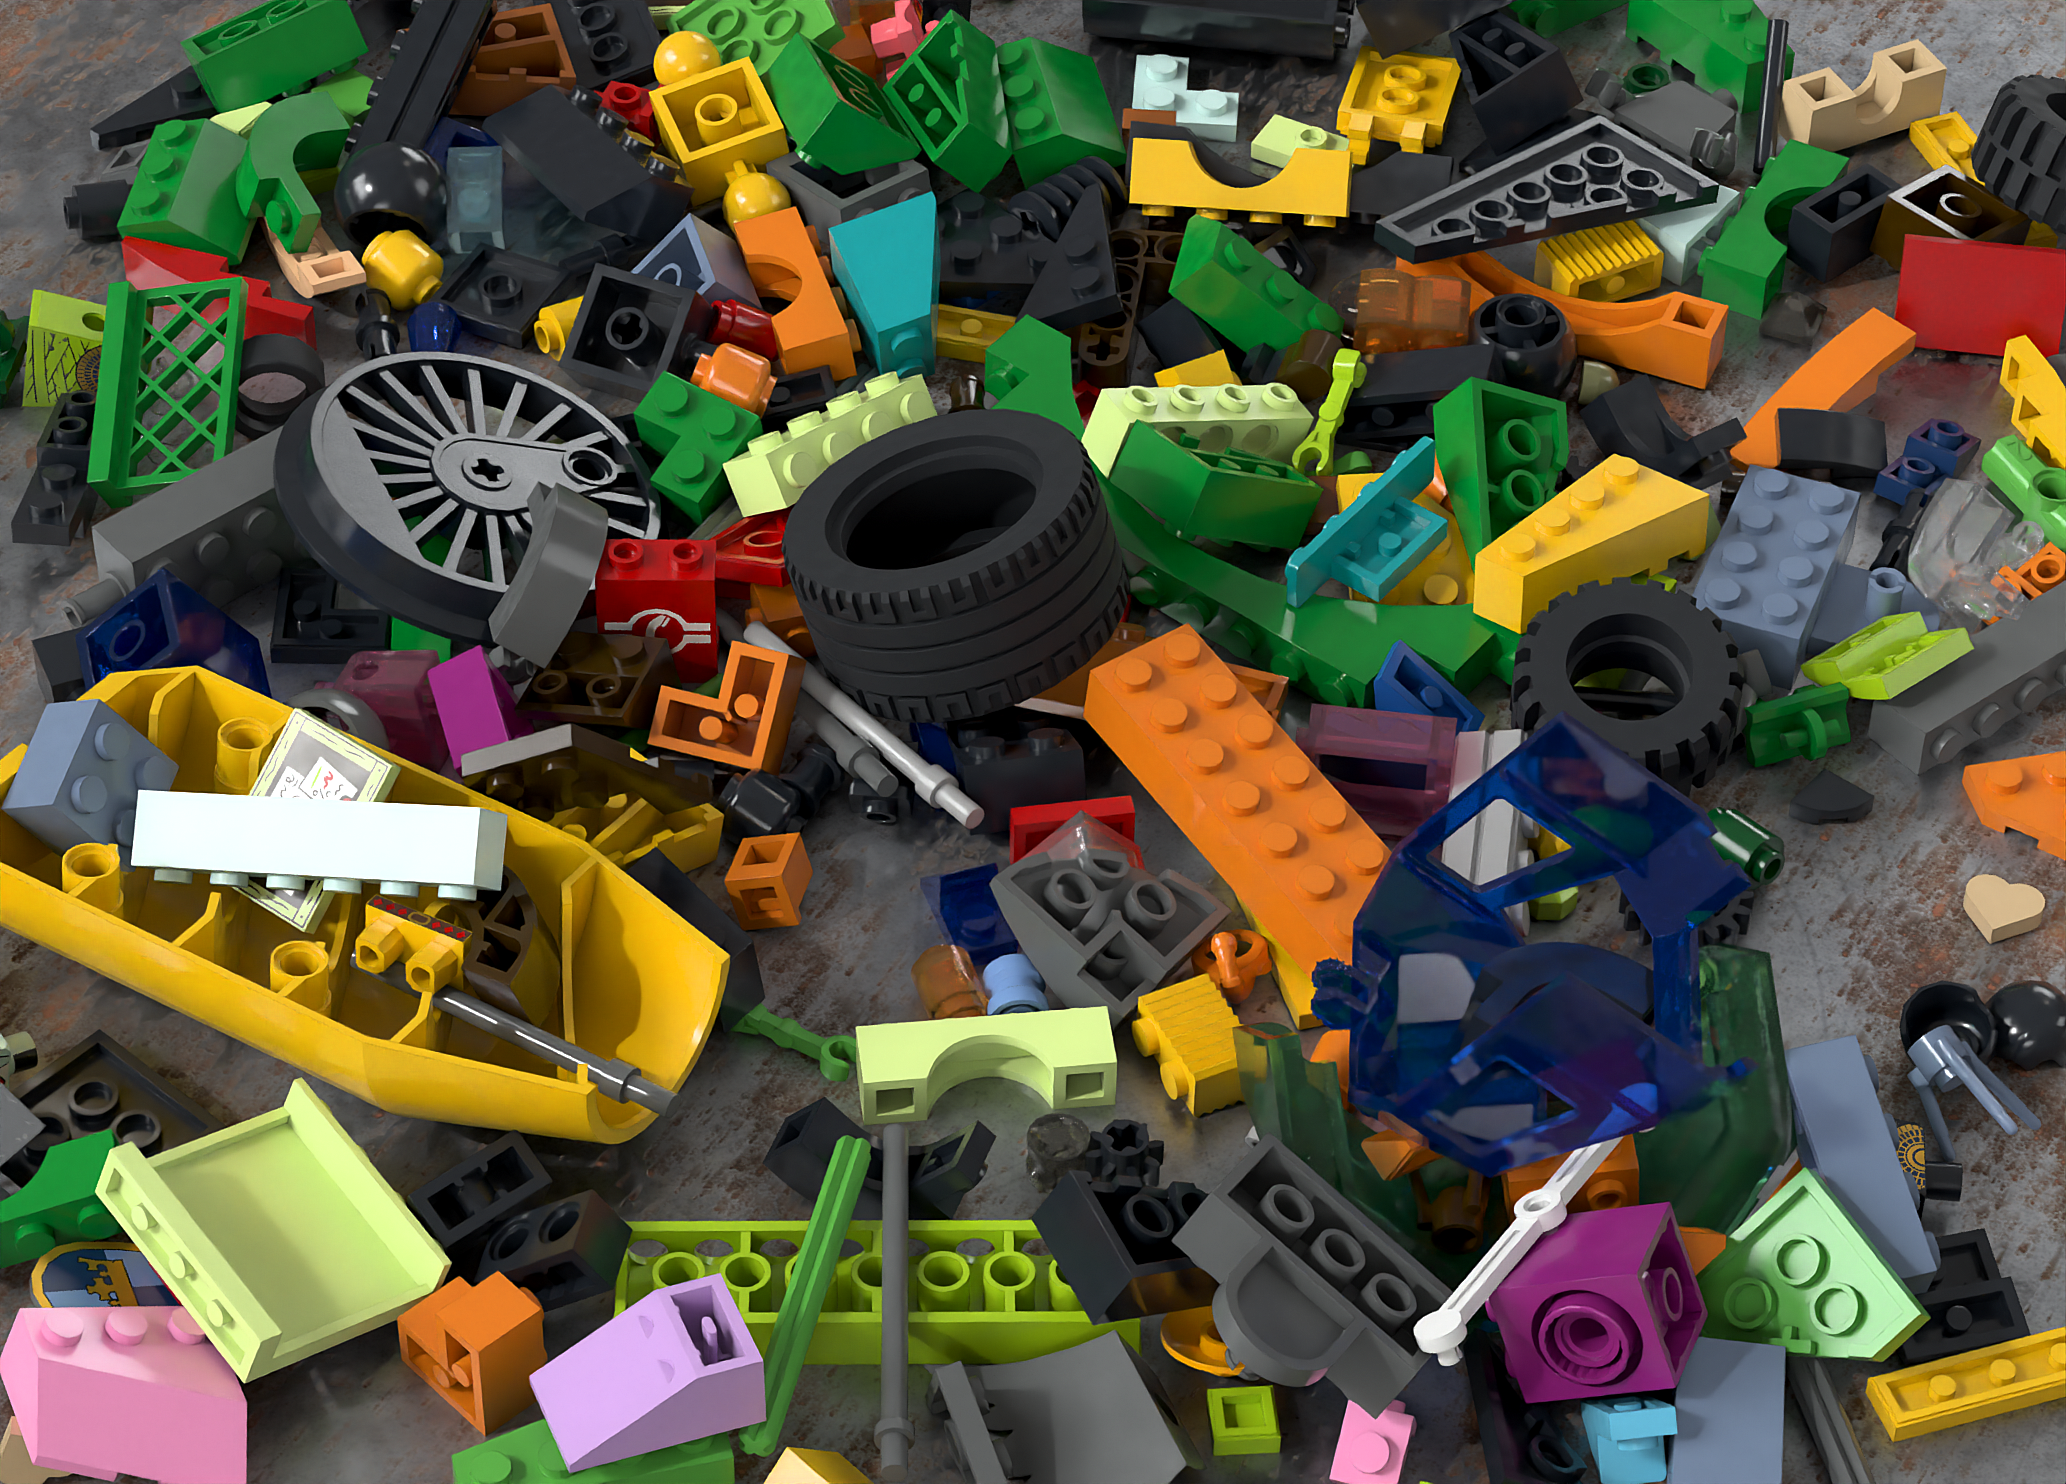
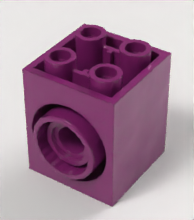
[1485,1202,1708,1403]

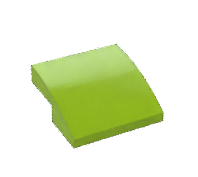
[1800,611,1974,700]

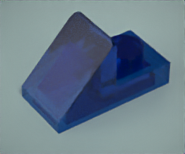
[920,862,1018,971]

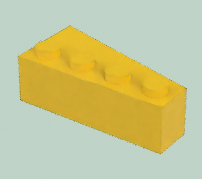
[1473,453,1710,634]

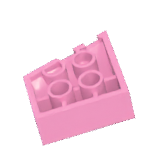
[0,1306,247,1484]

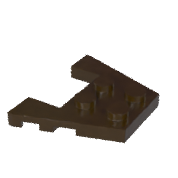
[461,723,713,822]

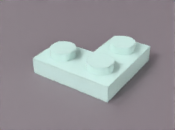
[1132,54,1239,142]

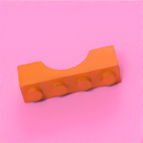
[733,206,862,382]

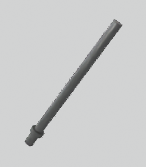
[874,1124,915,1482]

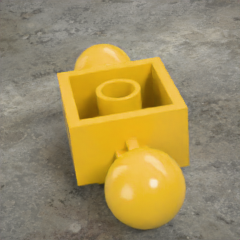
[649,30,792,233]

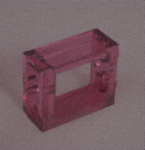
[1295,703,1457,846]

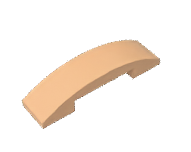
[257,216,367,298]

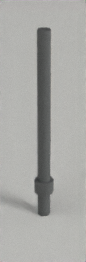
[716,608,898,797]
[350,948,681,1119]

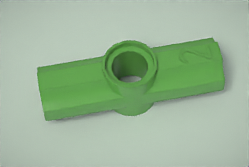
[1981,434,2066,554]

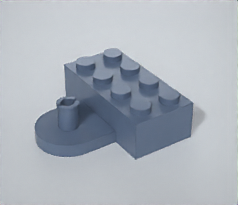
[1692,464,1940,690]

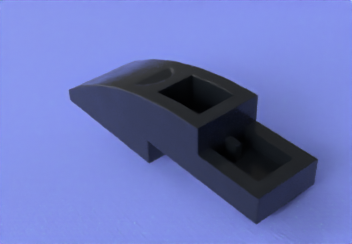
[11,390,99,546]

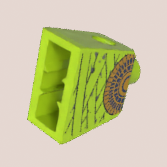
[22,289,152,407]

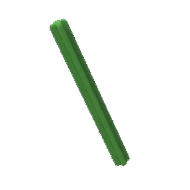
[738,1135,871,1457]

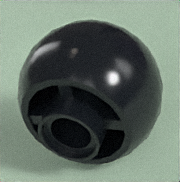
[334,141,453,250]
[1457,293,1578,399]

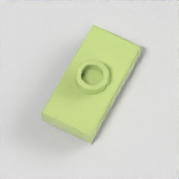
[1251,114,1369,175]

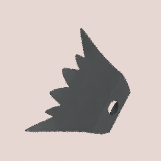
[924,1330,1207,1484]

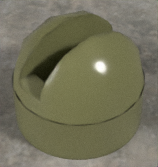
[1577,360,1619,405]

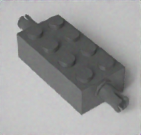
[61,425,313,637]

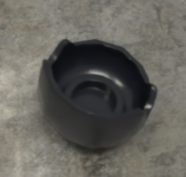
[1899,980,1998,1068]
[1985,980,2066,1071]

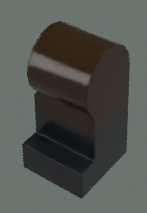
[1237,329,1345,405]

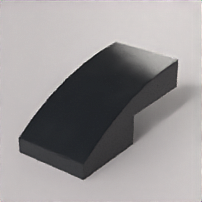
[1774,408,1888,478]

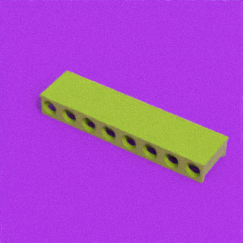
[614,1220,1142,1365]

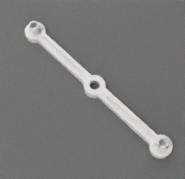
[1414,1078,1663,1366]

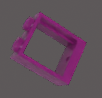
[427,645,536,783]

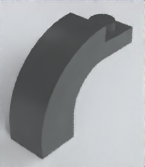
[488,481,608,669]

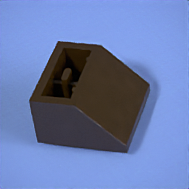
[514,631,683,730]

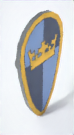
[29,1242,180,1308]

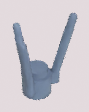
[1907,1025,2041,1162]

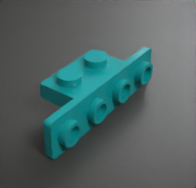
[1285,436,1448,608]

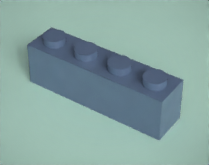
[1771,1034,1941,1295]

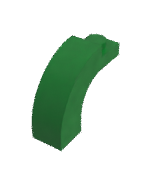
[235,91,350,254]

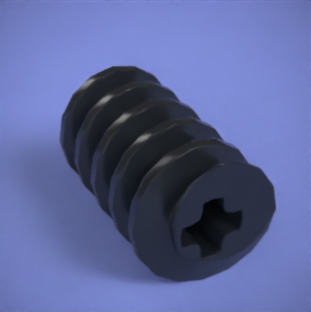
[1007,155,1129,243]

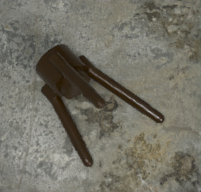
[1393,1119,1495,1255]

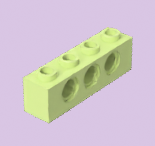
[1081,383,1314,479]

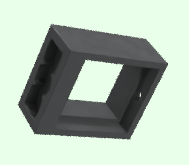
[766,151,931,246]

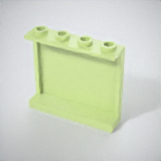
[95,1077,452,1384]

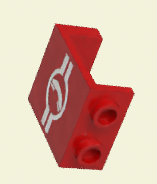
[595,539,720,683]

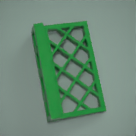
[87,276,249,509]

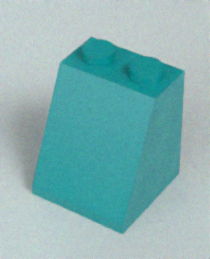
[828,191,941,379]

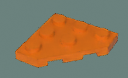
[1962,751,2066,861]

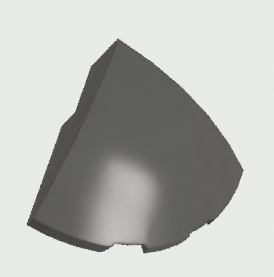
[989,848,1232,1036]

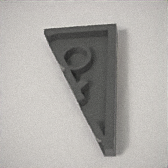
[925,1360,1014,1484]

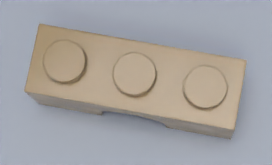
[1778,39,1947,152]

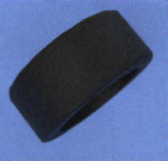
[218,333,326,440]

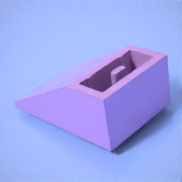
[529,1273,766,1473]

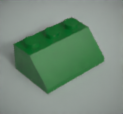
[180,0,369,114]
[761,31,922,175]
[996,36,1127,191]
[117,118,258,266]
[1168,214,1345,354]

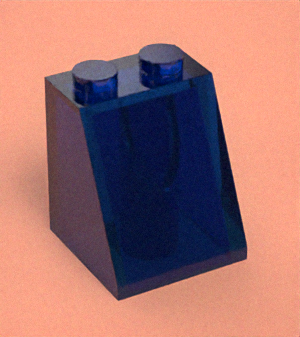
[75,567,273,699]

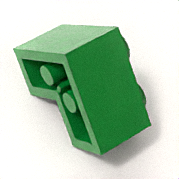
[633,371,764,532]

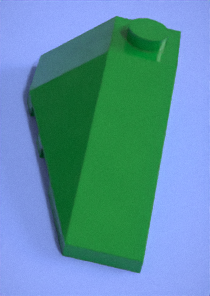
[1433,376,1569,575]

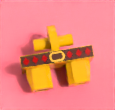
[356,894,472,995]

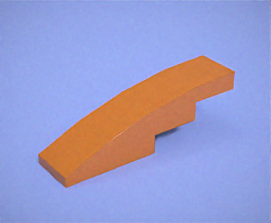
[1729,307,1917,473]

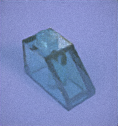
[446,146,505,254]

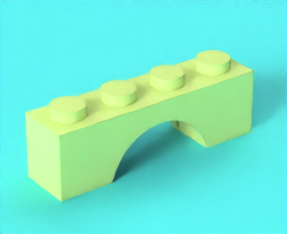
[856,1006,1117,1125]

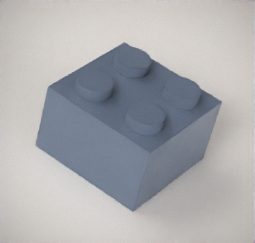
[1,699,180,872]

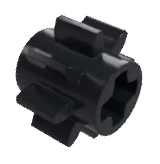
[1085,1119,1164,1187]

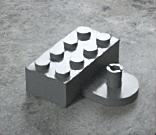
[1171,1132,1454,1420]

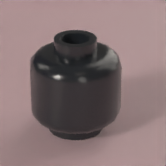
[715,768,808,846]

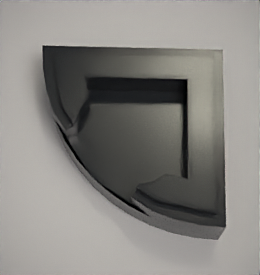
[1789,768,1874,824]

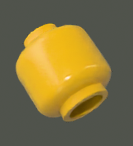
[362,230,444,311]

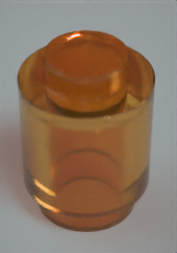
[910,944,988,1020]

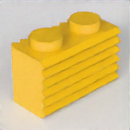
[1533,220,1664,302]
[1132,973,1263,1118]

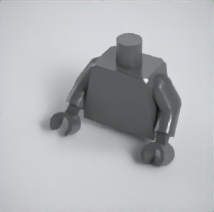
[1584,68,1739,177]

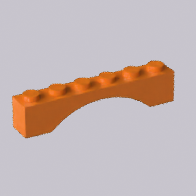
[1393,250,1729,390]

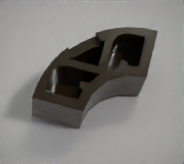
[449,864,561,1028]

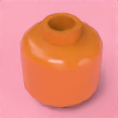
[690,343,778,419]

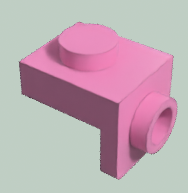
[1329,1399,1417,1484]

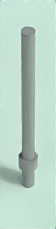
[743,621,984,829]

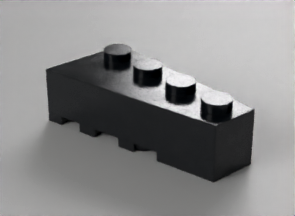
[1031,1170,1220,1325]

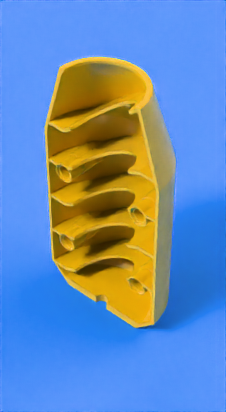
[0,666,730,1145]

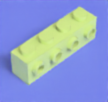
[722,371,938,517]

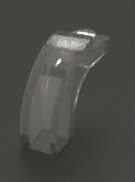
[1908,478,2030,633]

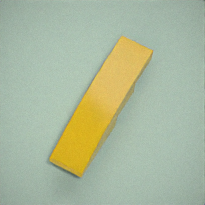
[1999,335,2066,470]

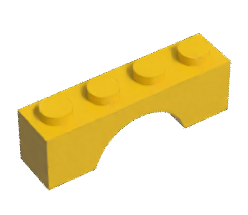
[1129,138,1353,227]

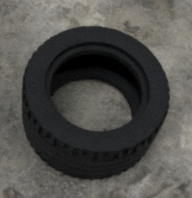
[781,409,1130,723]

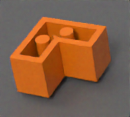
[647,640,807,776]
[397,1271,548,1437]

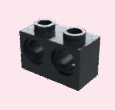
[473,1189,633,1313]

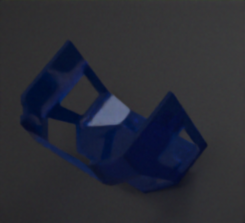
[1310,710,1761,1178]

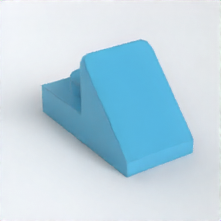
[1580,1394,1678,1484]

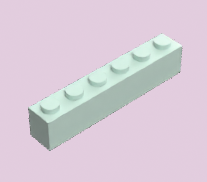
[131,790,508,901]

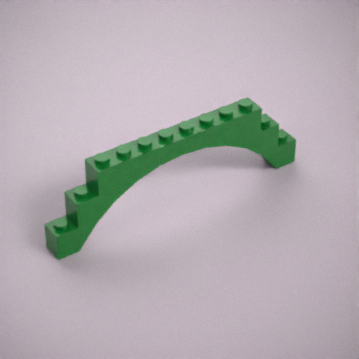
[984,314,1527,725]

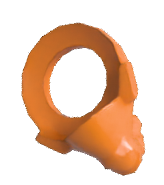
[1191,929,1272,1004]

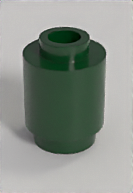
[1693,807,1785,890]

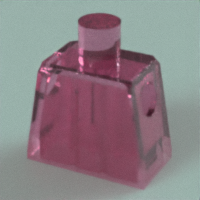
[314,650,450,774]

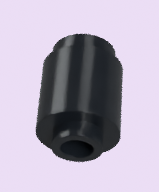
[63,179,133,239]

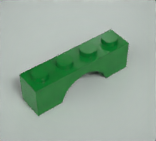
[1697,139,1850,320]
[0,1128,125,1269]

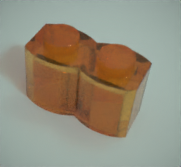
[1352,268,1472,355]

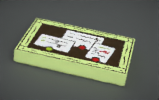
[232,707,402,934]

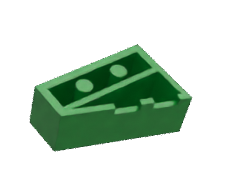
[1625,0,1795,114]
[882,9,1013,193]
[1109,419,1324,553]

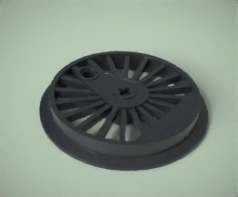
[273,351,670,649]

